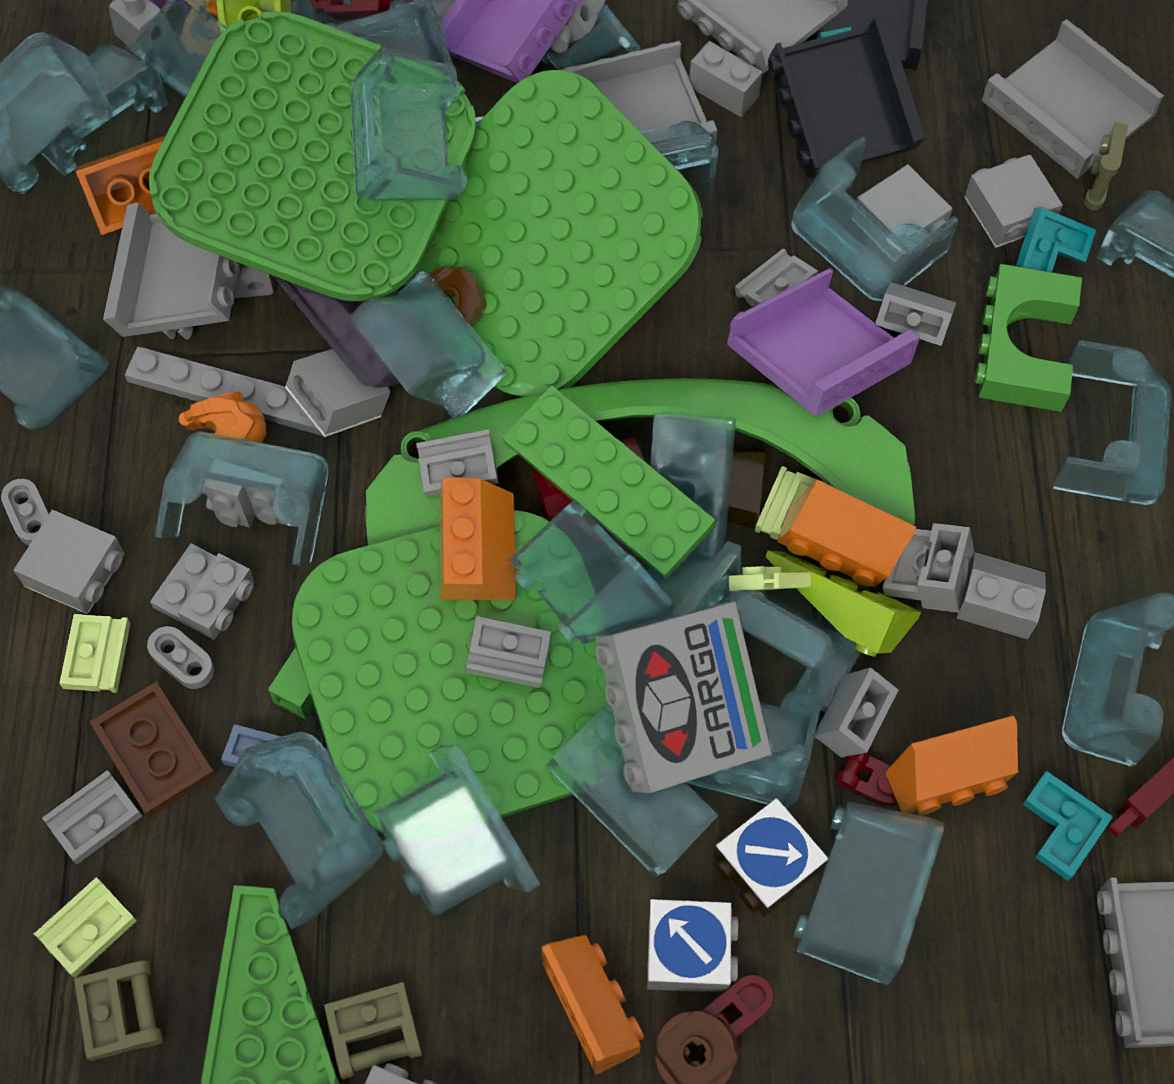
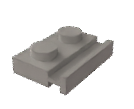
[735,249,818,307]
[416,429,499,497]
[464,616,551,688]
[42,770,142,864]

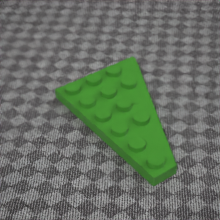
[201,885,339,1084]

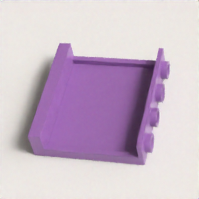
[431,0,582,83]
[727,268,920,417]

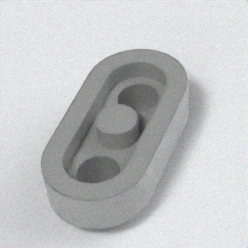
[1,479,49,545]
[147,626,214,689]

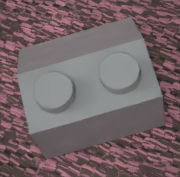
[956,552,1046,639]

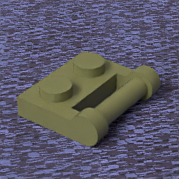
[1083,122,1128,210]
[74,961,163,1061]
[324,982,422,1079]

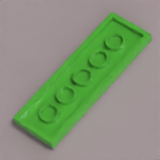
[502,385,717,580]

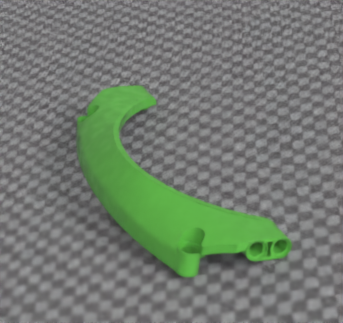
[365,378,915,545]

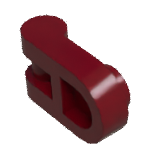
[834,752,898,807]
[704,975,774,1039]

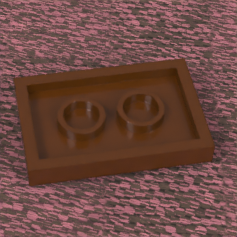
[90,681,216,818]

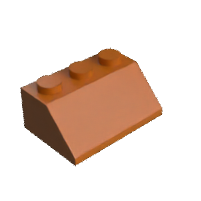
[74,136,165,235]
[439,477,516,601]
[777,479,916,587]
[885,716,1018,816]
[541,935,644,1075]

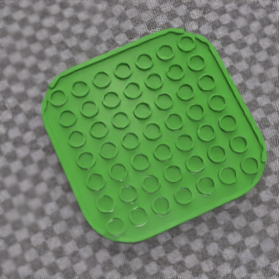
[149,11,476,301]
[405,70,703,398]
[292,510,624,841]

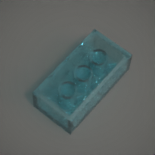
[642,411,736,569]
[545,704,718,877]

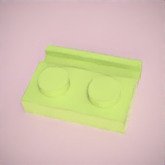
[755,466,826,540]
[729,566,811,591]
[59,614,131,693]
[34,877,137,978]

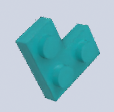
[1016,207,1096,273]
[1023,771,1113,881]

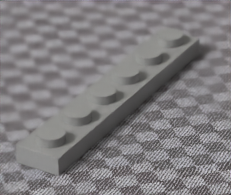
[124,347,322,436]

